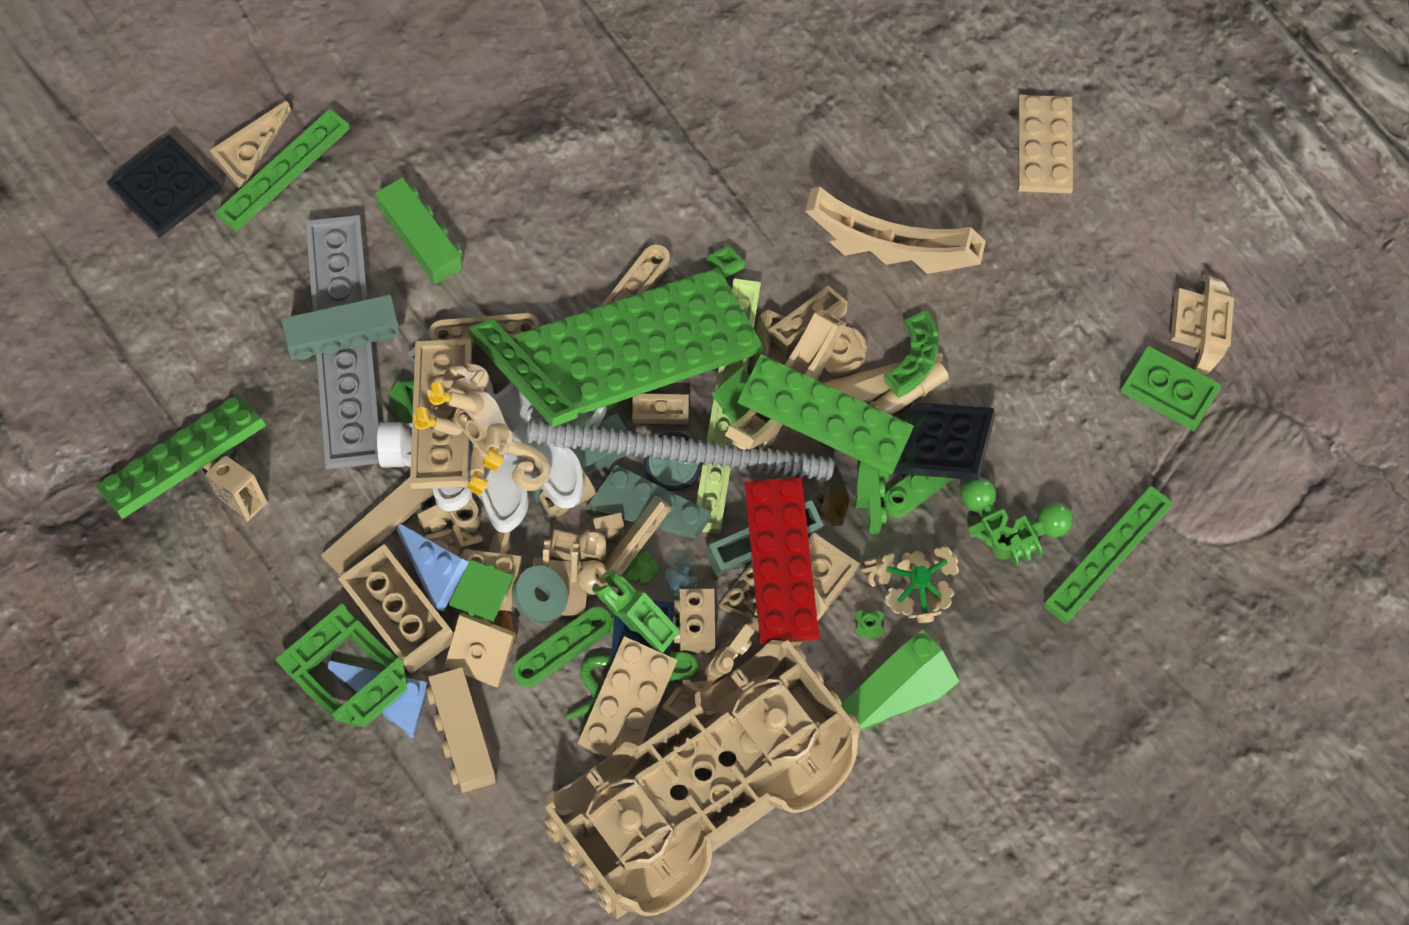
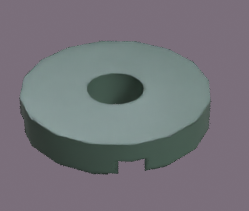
[512,565,568,624]

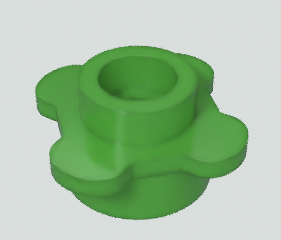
[855,610,884,638]

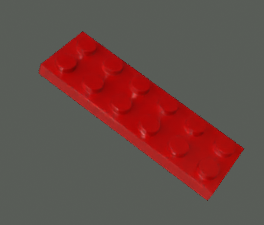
[744,478,819,644]

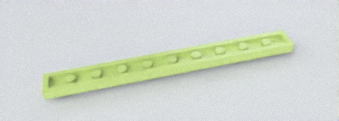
[696,279,761,534]

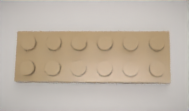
[410,339,472,489]

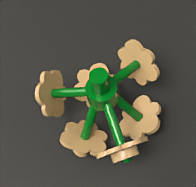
[876,546,959,625]

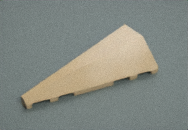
[824,352,943,404]

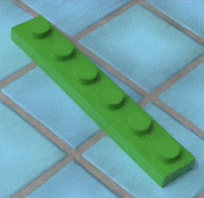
[215,109,350,233]
[469,319,577,427]
[1044,486,1173,625]

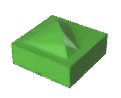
[707,245,745,278]

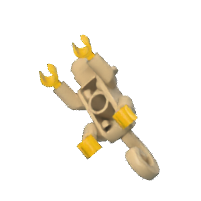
[412,364,551,496]

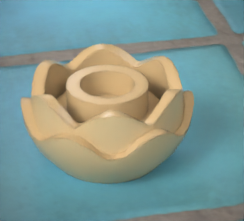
[578,560,609,595]

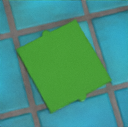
[711,367,750,423]
[449,560,514,622]

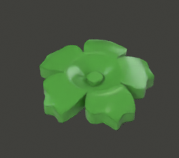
[626,551,660,585]

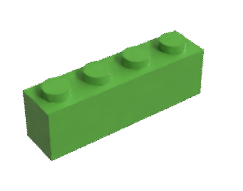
[375,177,463,284]

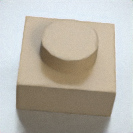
[593,513,624,541]

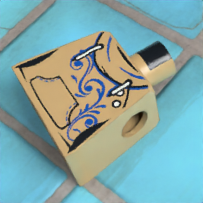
[202,456,267,522]

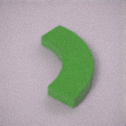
[884,310,939,398]

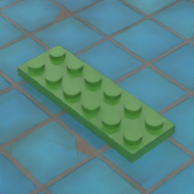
[737,354,914,475]
[96,395,266,519]

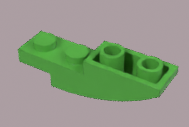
[856,461,894,534]

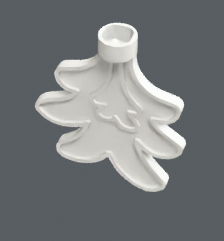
[377,380,607,533]

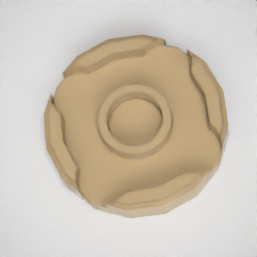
[823,325,867,377]

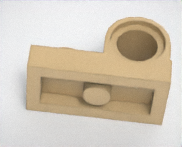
[417,496,480,535]

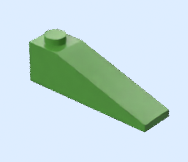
[841,629,959,731]

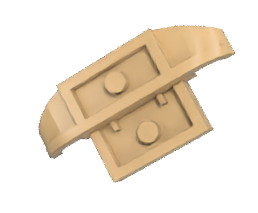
[1170,274,1234,375]

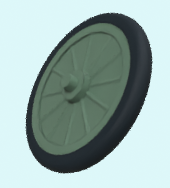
[644,432,703,491]

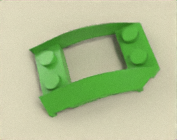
[275,603,407,727]

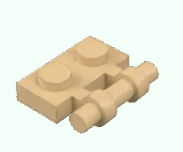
[704,624,755,679]

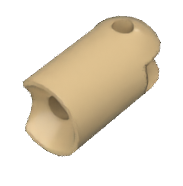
[579,530,607,565]

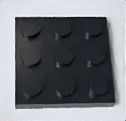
[106,135,222,238]
[895,402,996,481]

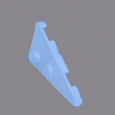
[396,523,469,612]
[328,661,429,738]

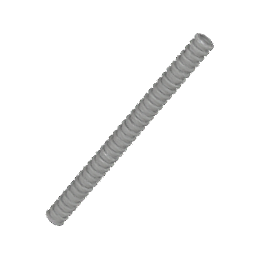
[526,418,834,481]

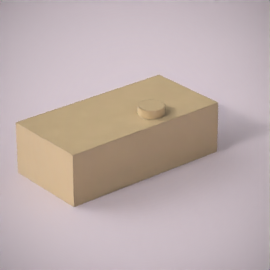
[338,544,454,675]

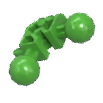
[960,477,1073,567]

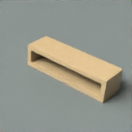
[425,667,496,793]

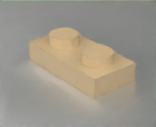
[632,394,689,424]

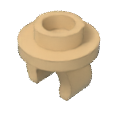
[860,556,890,587]

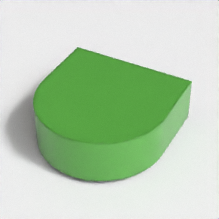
[668,651,698,683]

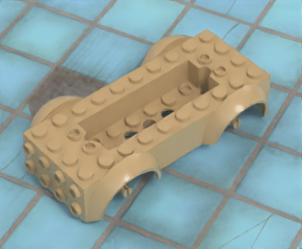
[544,640,860,919]

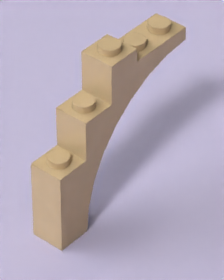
[805,187,986,274]
[725,310,846,450]

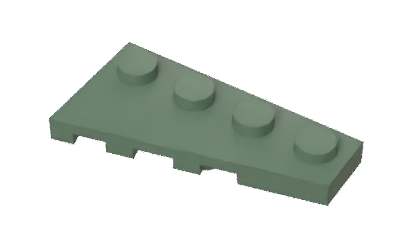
[585,465,712,539]

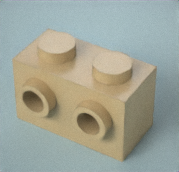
[674,589,715,653]

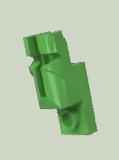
[592,570,681,653]

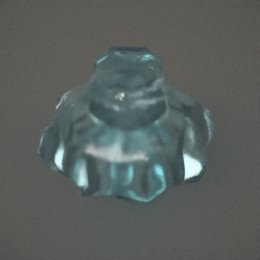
[665,565,699,597]

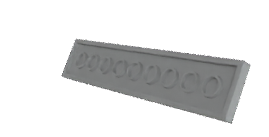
[305,215,379,469]

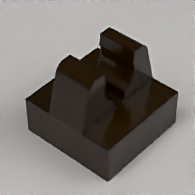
[816,487,849,526]

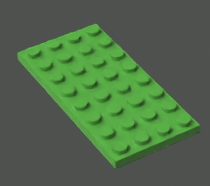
[514,267,763,416]

